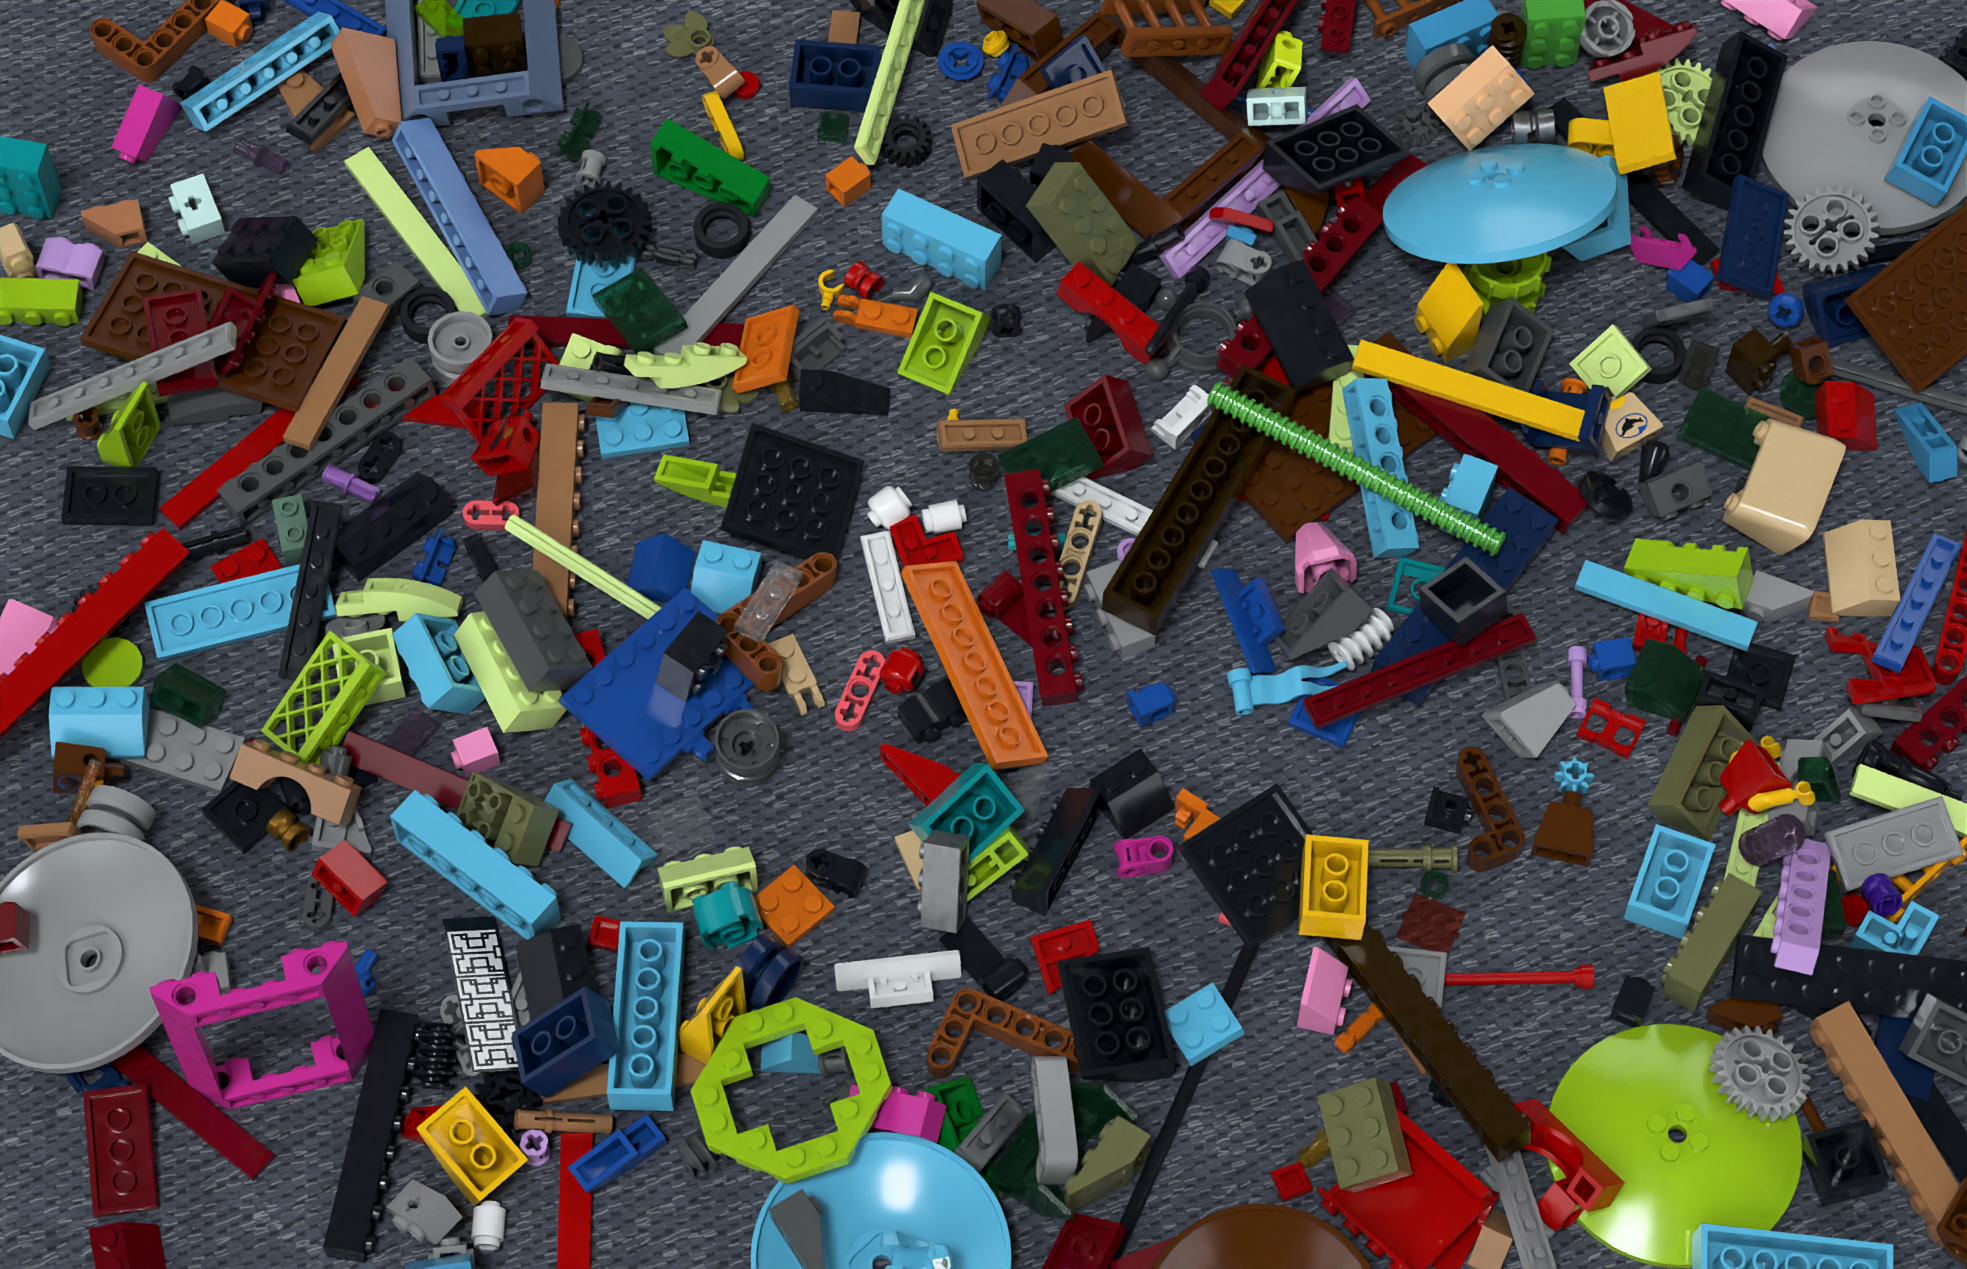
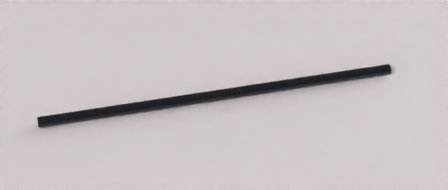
[1107,943,1261,1269]

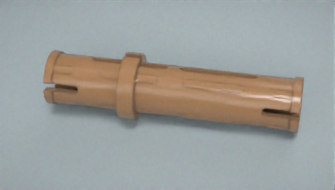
[514,1108,613,1134]

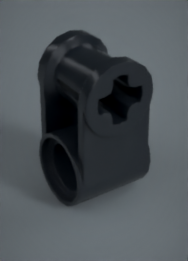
[805,849,867,899]

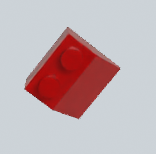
[1815,381,1878,451]

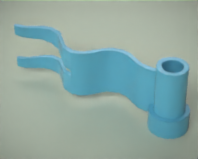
[1227,661,1348,715]

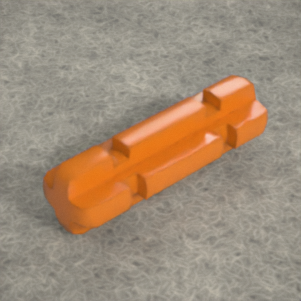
[1335,1003,1384,1054]

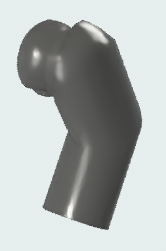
[893,273,932,301]

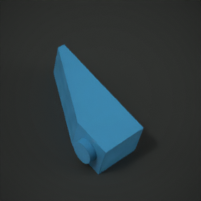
[1894,402,1957,483]

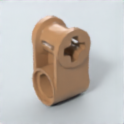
[695,46,746,100]

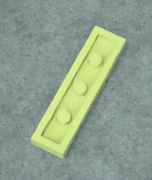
[1328,344,1364,453]

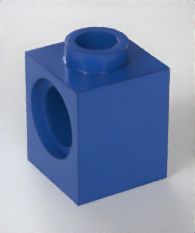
[1587,637,1636,682]

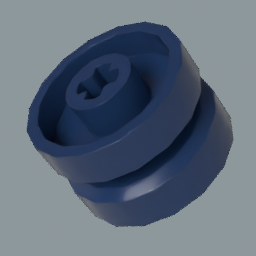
[735,933,803,1010]

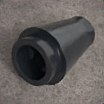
[1638,440,1670,483]

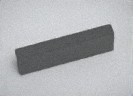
[954,1093,1030,1173]

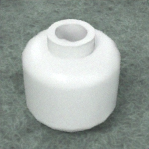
[867,486,913,530]

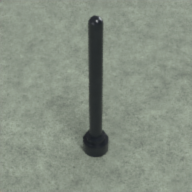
[1145,266,1210,355]

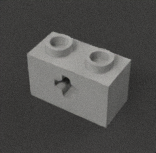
[386,1179,462,1245]

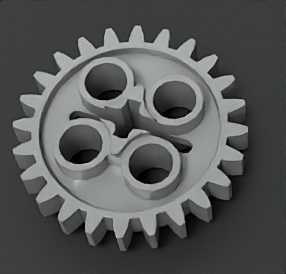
[1784,185,1880,277]
[1709,1025,1811,1122]

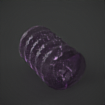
[1739,814,1805,867]

